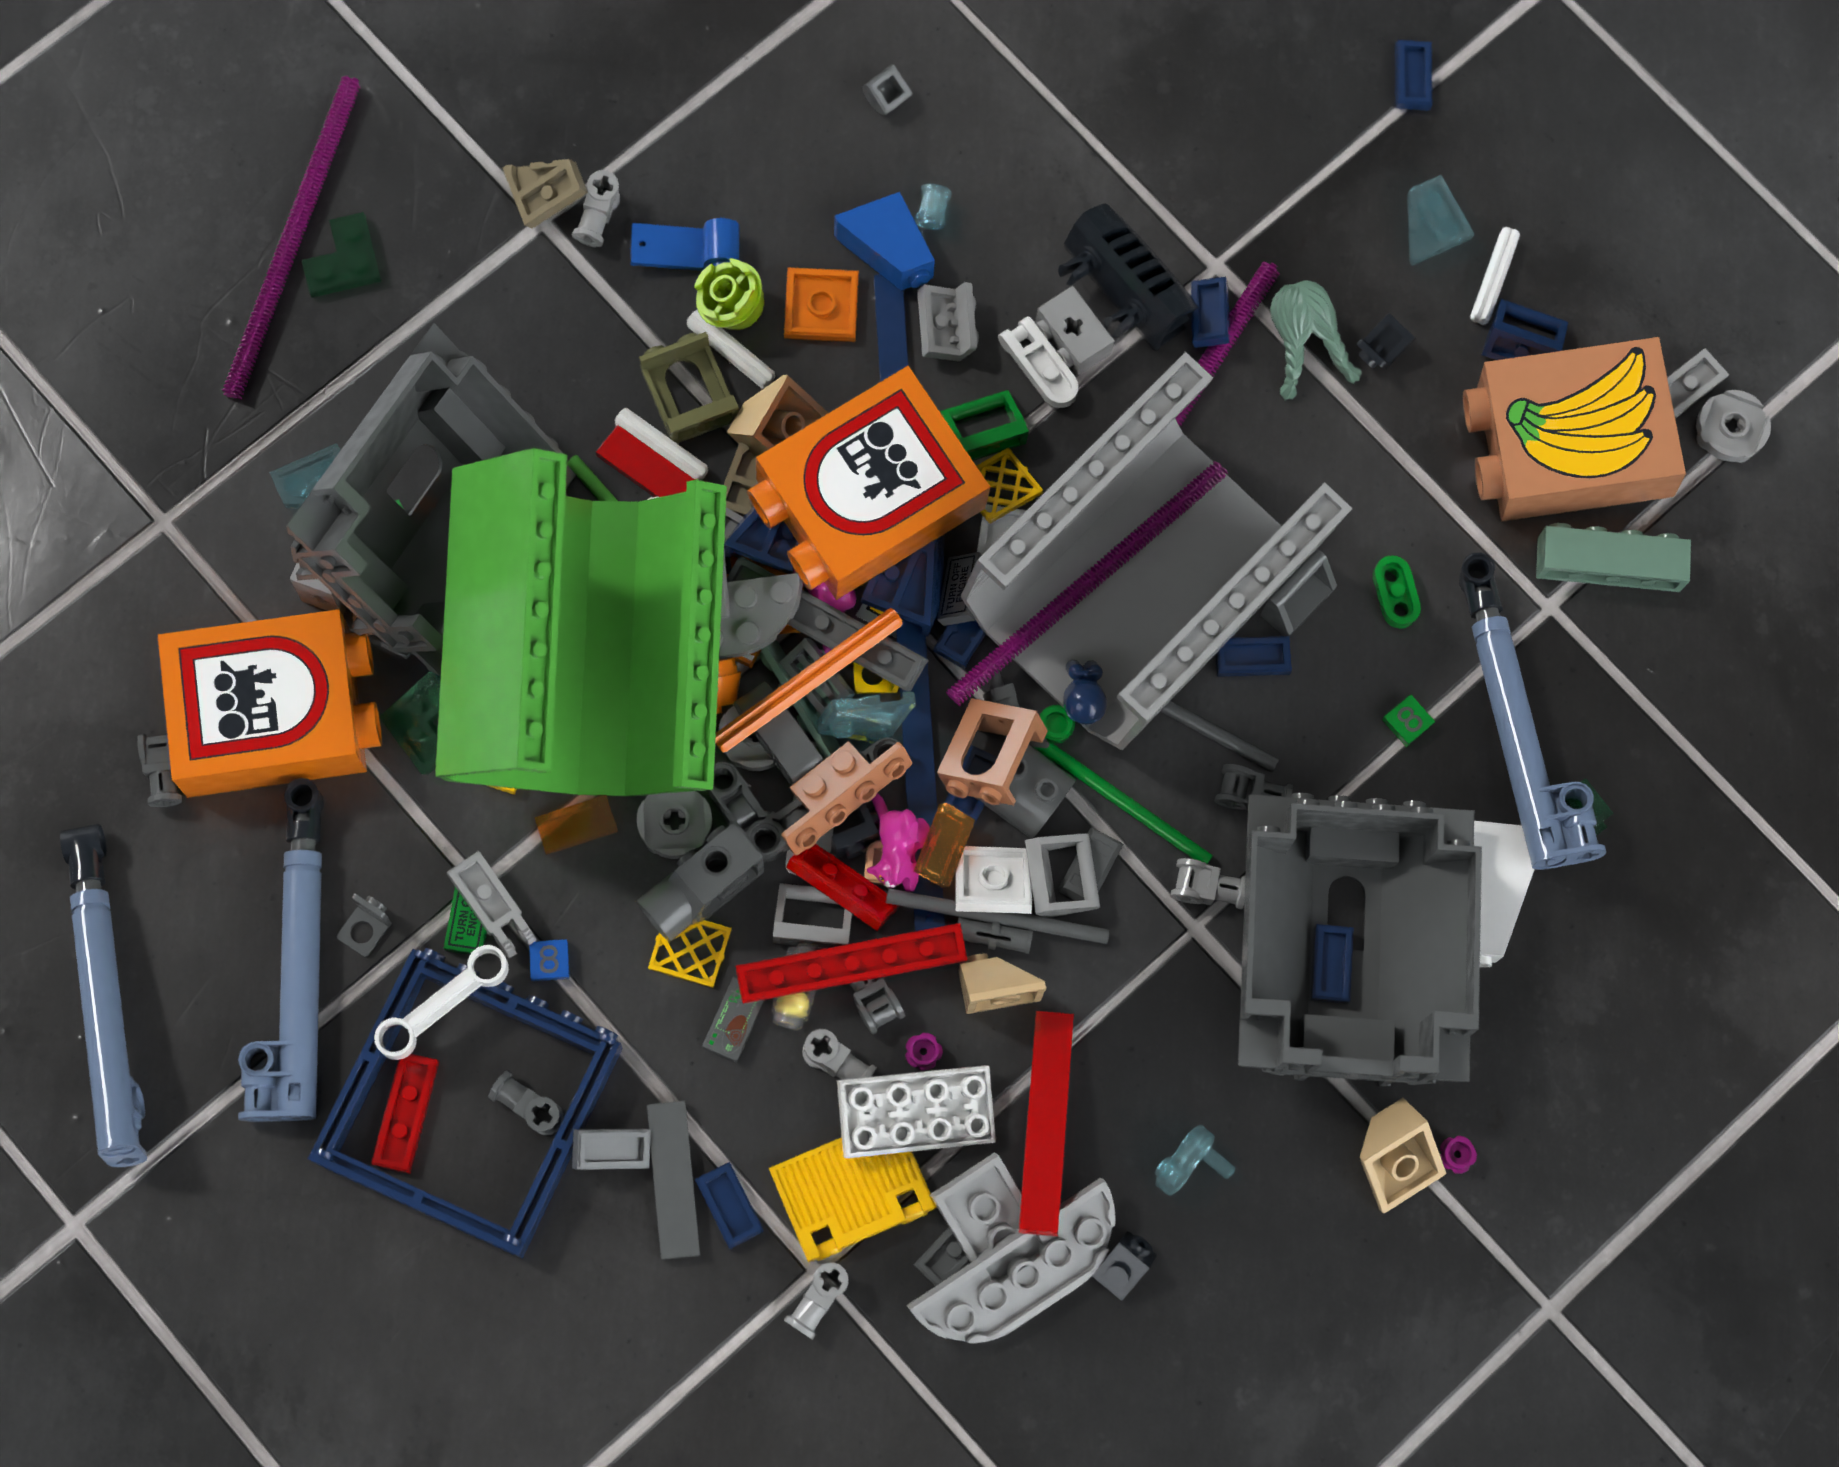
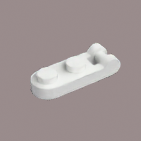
[998,316,1078,408]

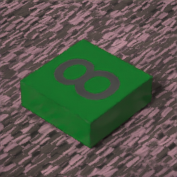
[1382,695,1436,747]

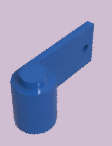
[631,218,740,271]

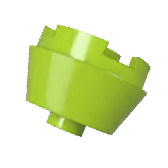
[694,258,764,330]

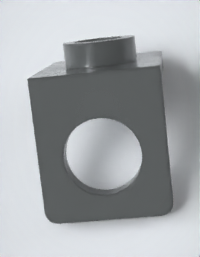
[337,893,392,957]

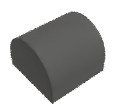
[862,65,913,115]

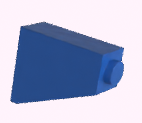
[834,192,935,290]

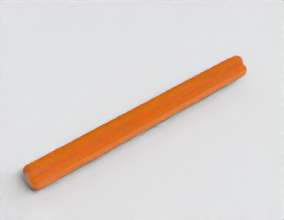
[715,608,902,753]

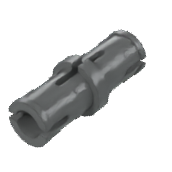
[958,917,1033,954]

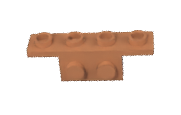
[781,741,912,856]

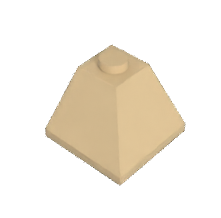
[726,375,828,457]
[958,954,1046,1014]
[1360,1098,1447,1214]

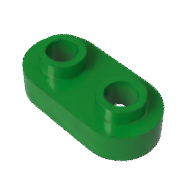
[1372,555,1421,628]

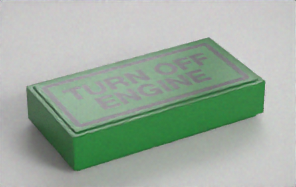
[444,887,487,956]

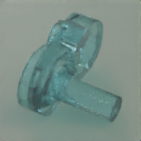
[1155,1125,1235,1196]

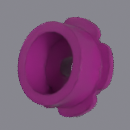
[905,1033,943,1070]
[1440,1136,1477,1174]

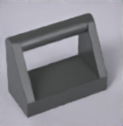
[1260,550,1337,637]

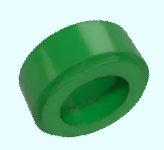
[1040,705,1075,744]

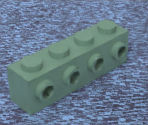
[1536,523,1691,592]

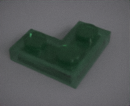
[302,212,382,298]
[379,671,441,775]

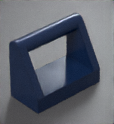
[1482,299,1568,360]

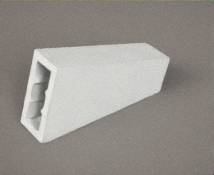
[1474,821,1534,967]

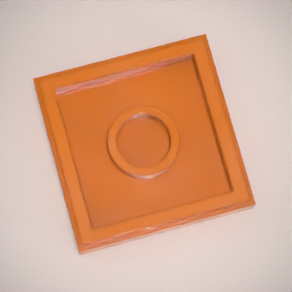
[784,267,859,342]

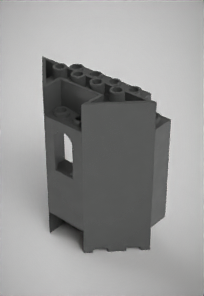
[286,323,576,676]
[1238,793,1482,1087]

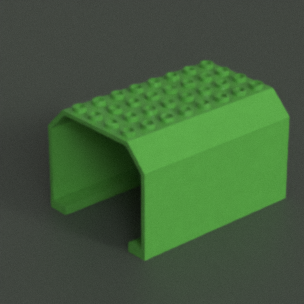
[435,448,727,797]

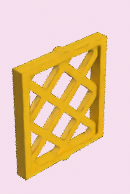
[976,448,1043,524]
[648,920,732,988]

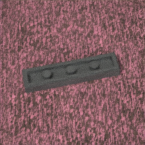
[647,1101,700,1260]

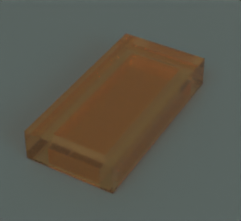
[534,795,618,855]
[914,803,975,888]

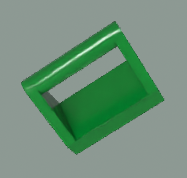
[940,390,1029,461]

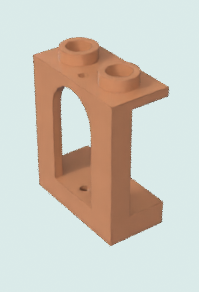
[937,698,1048,806]

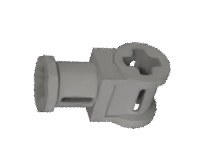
[572,170,620,247]
[1170,858,1245,910]
[802,1029,877,1080]
[784,1263,848,1340]

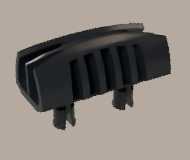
[1058,203,1198,351]

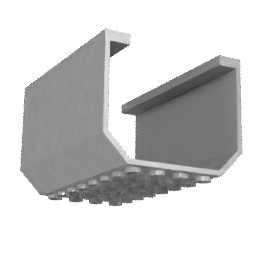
[961,352,1353,750]

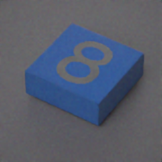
[529,939,570,981]

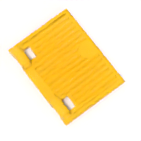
[769,1137,936,1263]

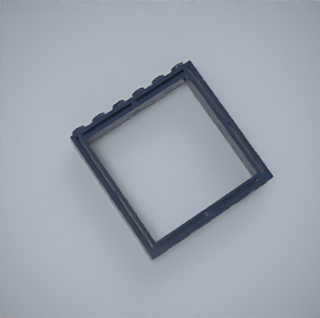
[308,948,623,1259]

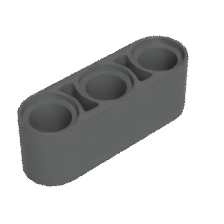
[733,681,823,786]

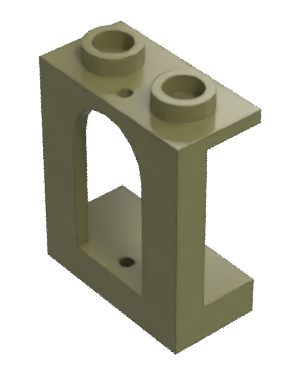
[639,332,739,443]

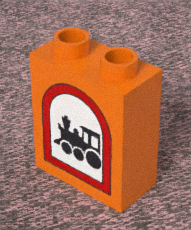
[747,366,990,600]
[158,609,382,798]

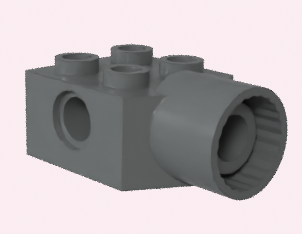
[636,822,764,942]

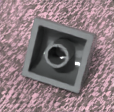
[974,744,1076,839]

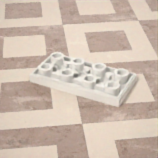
[837,1065,996,1158]

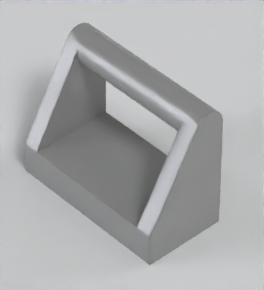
[1025,834,1100,918]
[773,883,852,949]

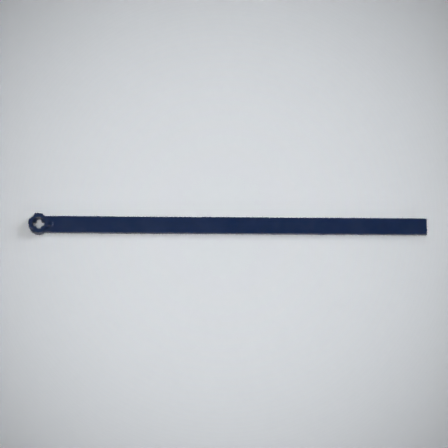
[873,275,945,931]

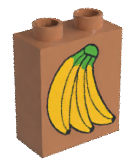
[1463,337,1686,521]

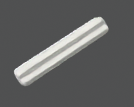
[1470,227,1520,325]
[687,310,775,389]
[615,408,708,481]

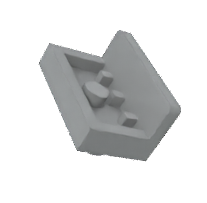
[917,282,979,362]

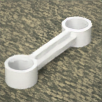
[375,945,509,1060]

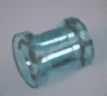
[915,184,952,230]

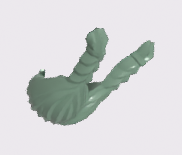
[1270,280,1362,401]

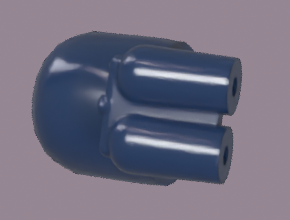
[1063,660,1108,725]

